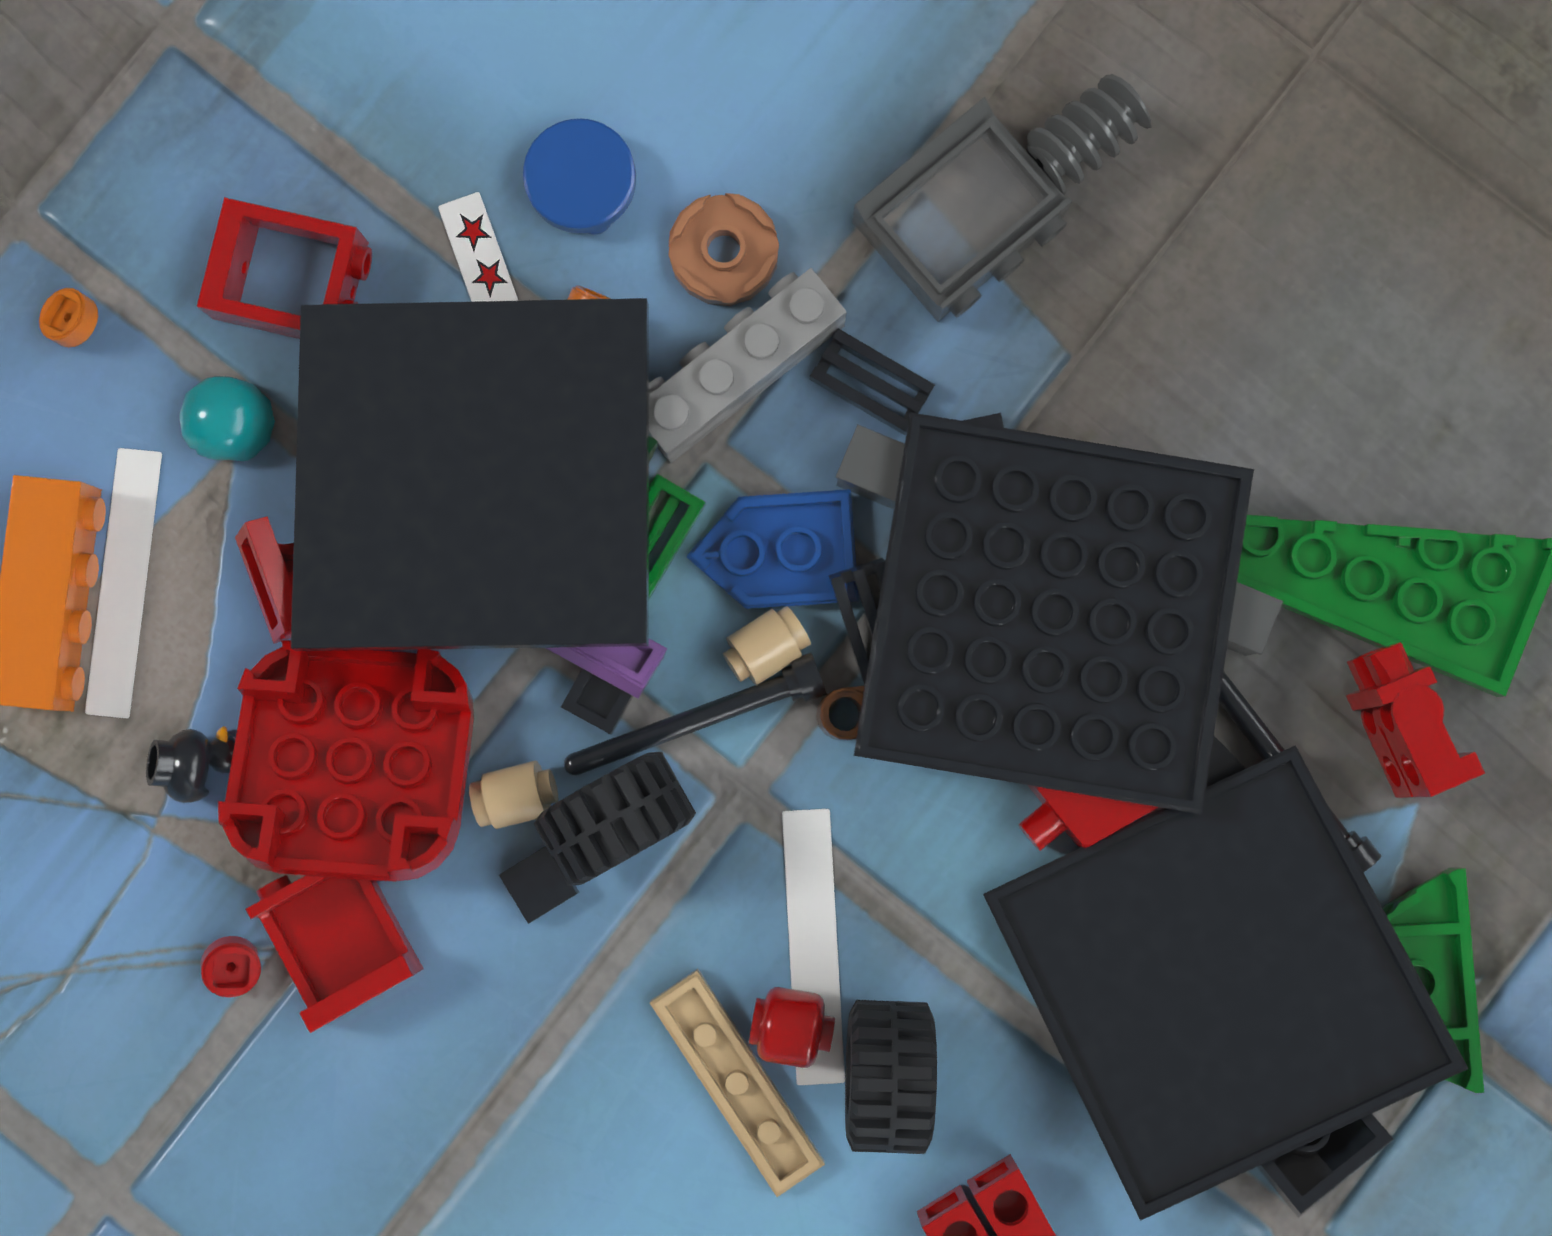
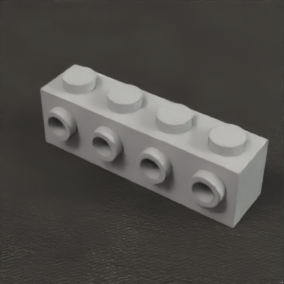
[649,268,847,464]

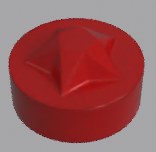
[201,936,261,998]

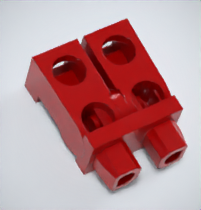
[1346,642,1486,798]
[916,1154,1056,1236]

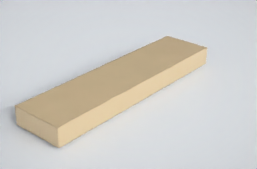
[650,969,825,1197]

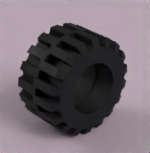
[534,752,696,886]
[845,1000,937,1154]

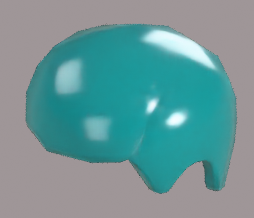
[179,376,275,461]

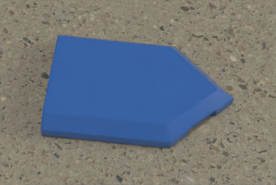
[686,489,859,609]

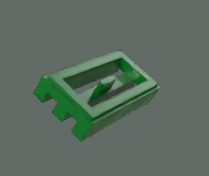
[649,474,706,599]

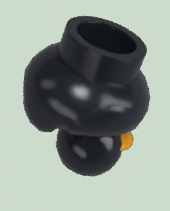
[146,726,236,803]

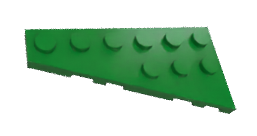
[1237,515,1552,697]

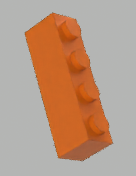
[0,475,106,712]

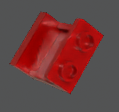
[245,875,424,1033]

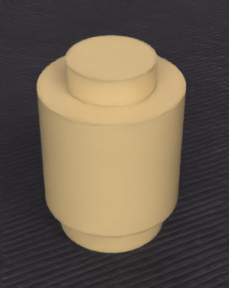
[723,606,811,686]
[469,760,558,829]

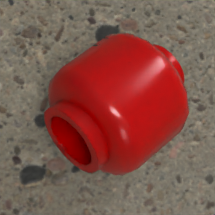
[748,987,835,1068]

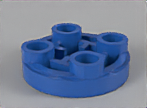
[523,118,636,235]

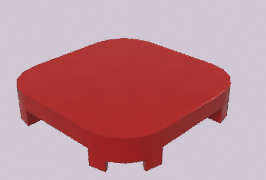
[218,640,474,882]

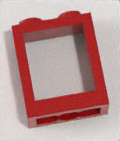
[197,197,372,339]

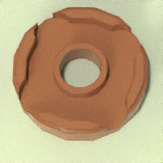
[668,193,779,306]

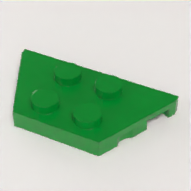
[1382,867,1484,1093]

